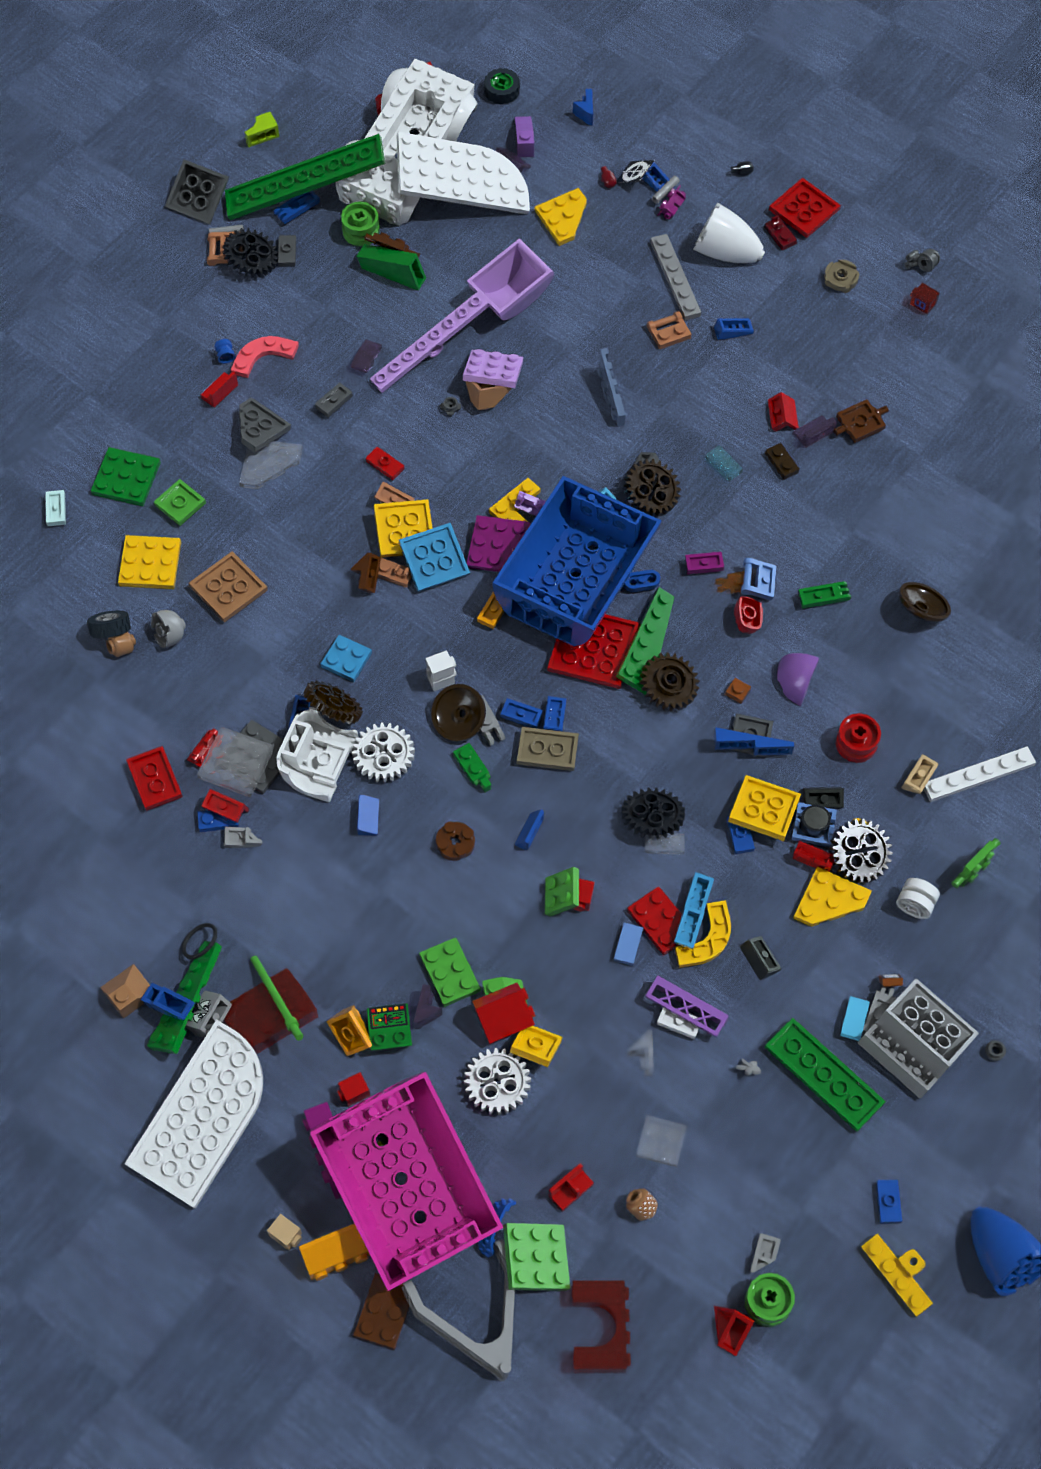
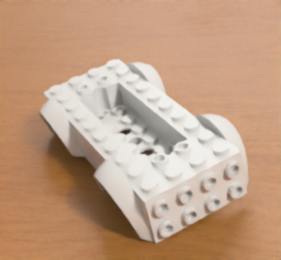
[335,59,478,226]

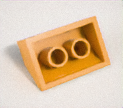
[299,1223,370,1281]

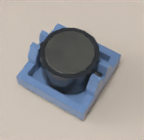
[791,802,837,848]

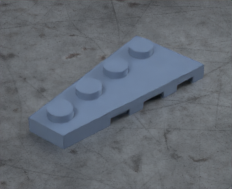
[597,348,625,426]

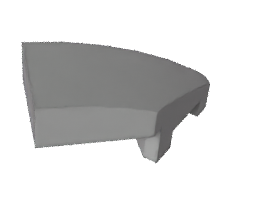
[224,827,262,848]
[750,1233,781,1273]

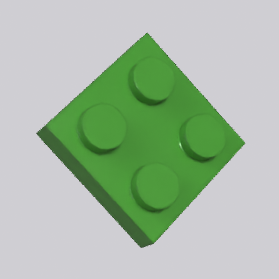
[154,479,206,526]
[545,867,579,916]

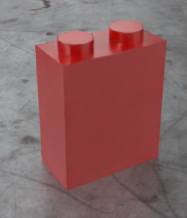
[472,982,536,1044]

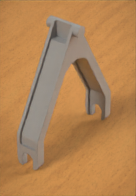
[402,1239,515,1381]

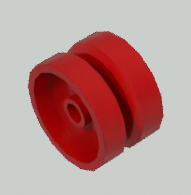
[835,713,881,763]

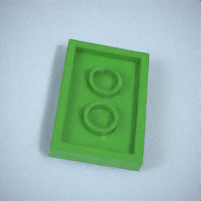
[419,937,481,1007]

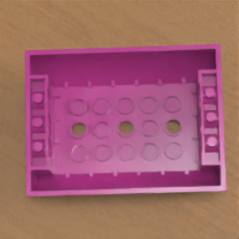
[310,1072,503,1291]

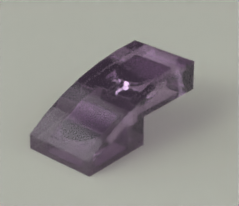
[351,339,382,373]

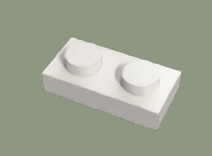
[657,1008,702,1040]

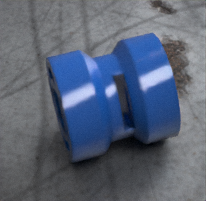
[214,339,235,364]

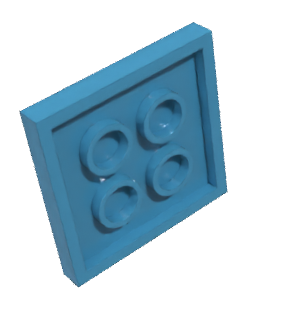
[398,523,470,592]

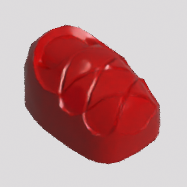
[734,596,763,634]

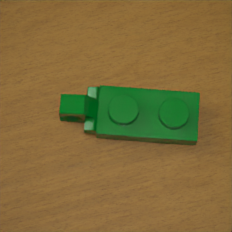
[453,743,492,793]

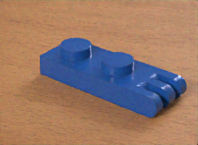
[273,190,320,224]

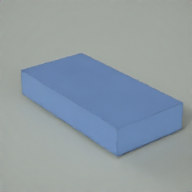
[614,923,643,966]

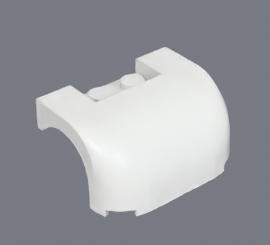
[276,707,359,803]

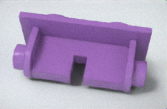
[514,491,546,516]

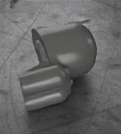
[904,248,940,272]

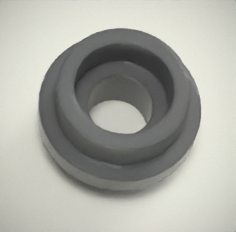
[985,1040,1006,1061]

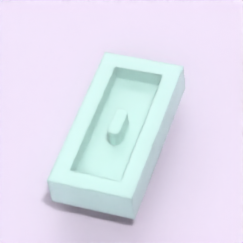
[46,490,66,526]

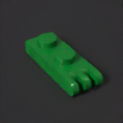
[798,581,851,609]

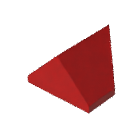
[713,1305,754,1356]

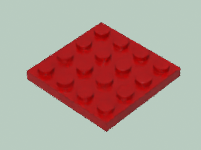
[547,614,639,689]

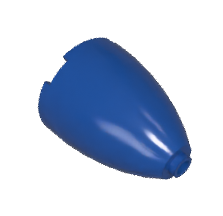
[970,1206,1041,1296]

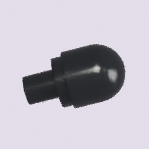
[730,161,754,176]

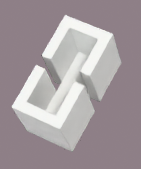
[425,650,457,691]

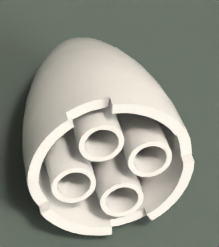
[693,203,765,263]

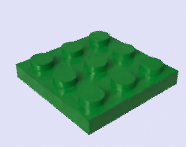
[91,447,161,506]

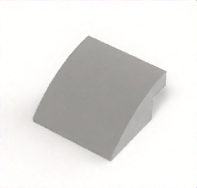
[858,979,979,1099]

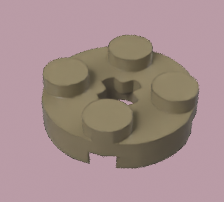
[824,260,859,293]

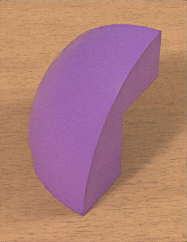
[777,653,819,706]

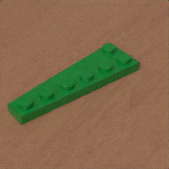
[615,587,674,695]
[147,941,222,1054]

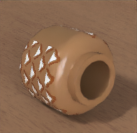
[626,1189,658,1221]

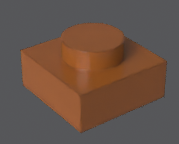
[725,678,751,704]

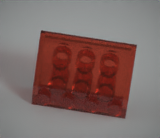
[224,968,318,1054]

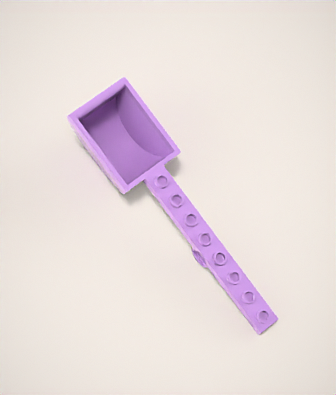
[370,239,554,393]

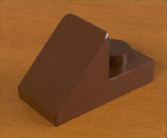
[350,553,381,593]

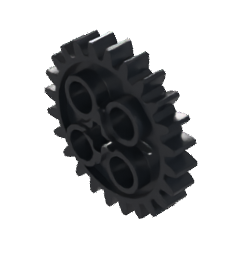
[223,228,279,278]
[622,787,685,839]

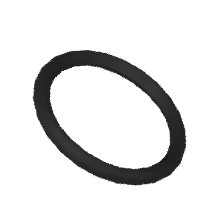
[182,923,218,959]

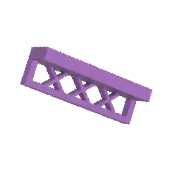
[645,975,729,1038]

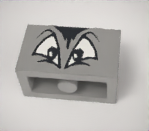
[185,990,232,1038]

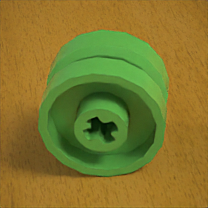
[341,201,380,246]
[744,1273,795,1327]

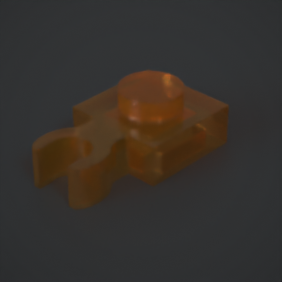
[715,571,744,593]

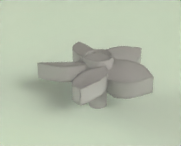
[736,1059,761,1076]

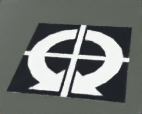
[617,160,655,182]

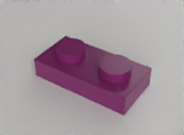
[685,551,724,574]

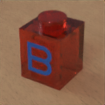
[910,282,940,314]

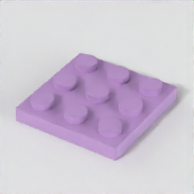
[463,349,524,388]

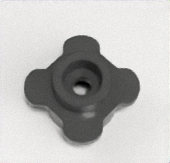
[440,397,461,416]

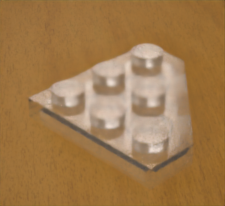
[239,441,303,489]

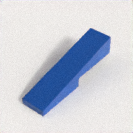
[714,727,794,756]

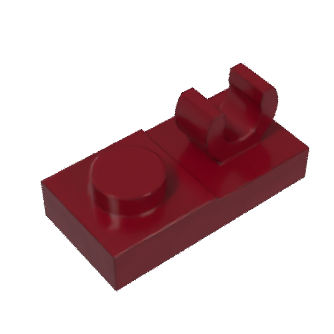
[764,215,797,251]

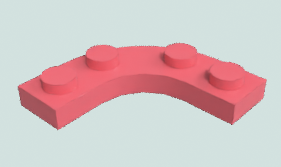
[231,336,299,378]

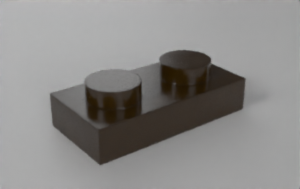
[765,443,800,480]

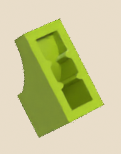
[245,112,279,147]

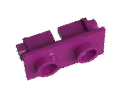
[657,185,686,219]

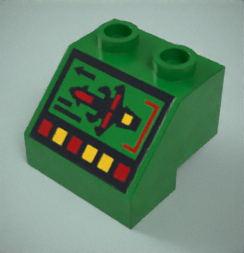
[367,1003,412,1050]

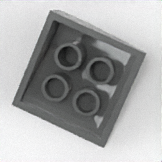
[165,159,229,225]

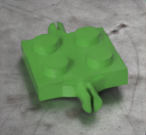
[951,838,1001,888]

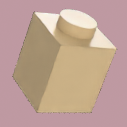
[267,1214,302,1251]

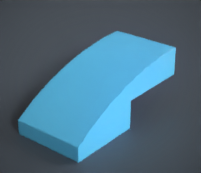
[840,996,870,1041]

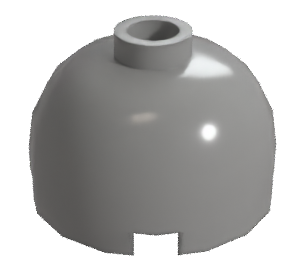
[151,610,186,648]

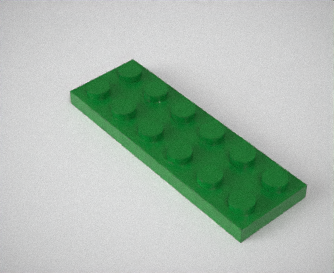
[765,1018,886,1132]

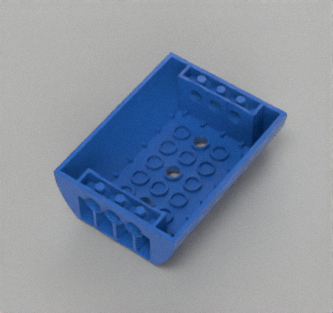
[492,476,662,646]

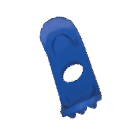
[478,1198,516,1258]

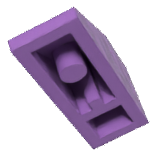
[515,116,534,157]

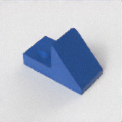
[573,89,593,126]

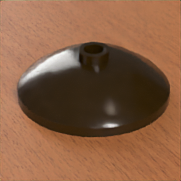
[899,582,951,622]
[431,684,486,741]

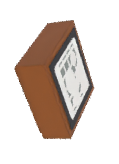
[879,974,903,987]

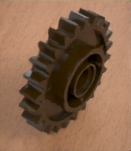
[639,652,700,712]

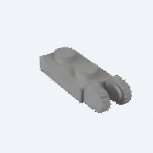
[480,695,505,746]

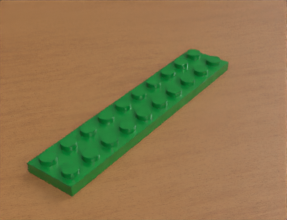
[225,133,385,220]

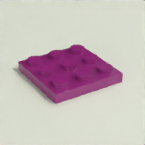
[467,515,531,572]

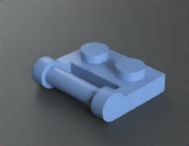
[741,558,776,601]

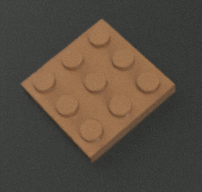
[189,551,268,623]

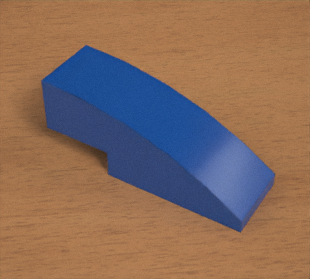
[141,983,195,1021]

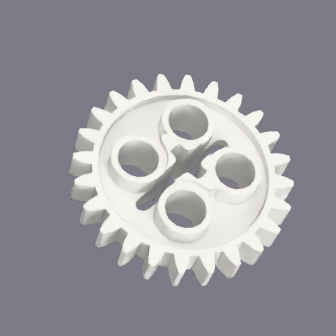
[352,723,415,782]
[464,1048,531,1115]

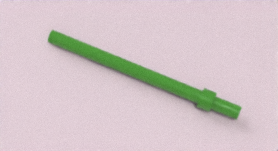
[250,956,304,1041]

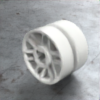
[896,878,940,919]

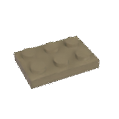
[517,727,579,771]

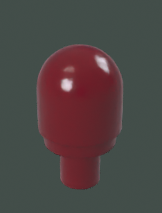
[600,166,617,188]

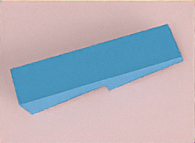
[674,872,714,950]

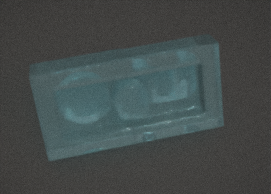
[706,445,743,481]

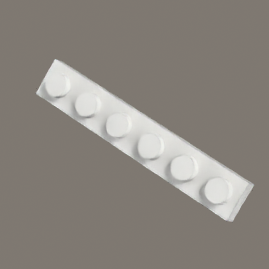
[924,746,1036,802]

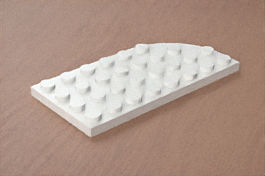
[396,132,530,215]
[125,1020,263,1209]

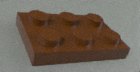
[354,1273,416,1350]

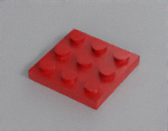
[769,178,841,238]

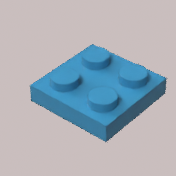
[321,635,372,682]

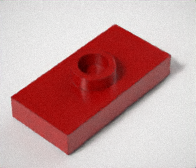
[365,446,405,480]

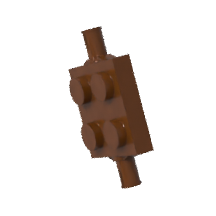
[364,232,420,258]
[833,399,889,443]

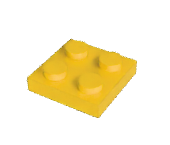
[510,1026,563,1067]

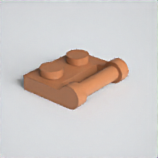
[207,232,234,266]
[647,311,692,349]

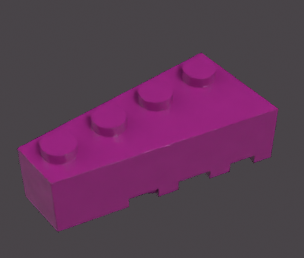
[303,1102,342,1199]

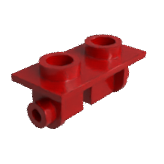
[187,728,225,769]
[792,841,835,872]

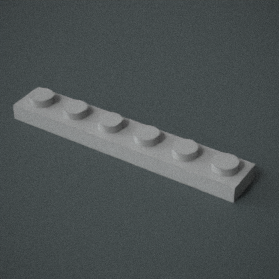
[651,234,701,320]

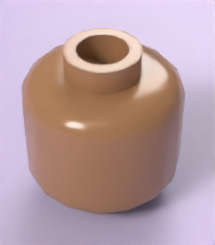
[106,632,136,657]

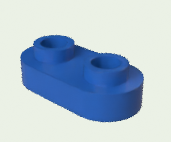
[624,570,660,592]

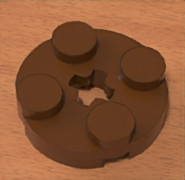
[436,821,475,861]

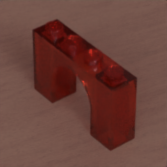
[572,1280,631,1373]

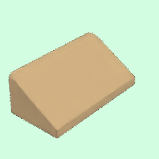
[901,754,939,794]

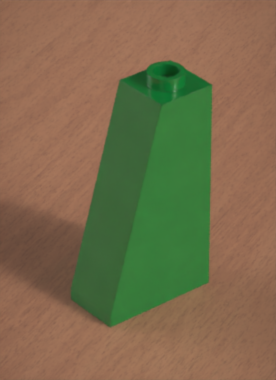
[357,244,426,290]

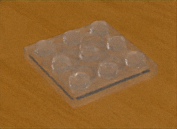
[197,726,275,797]

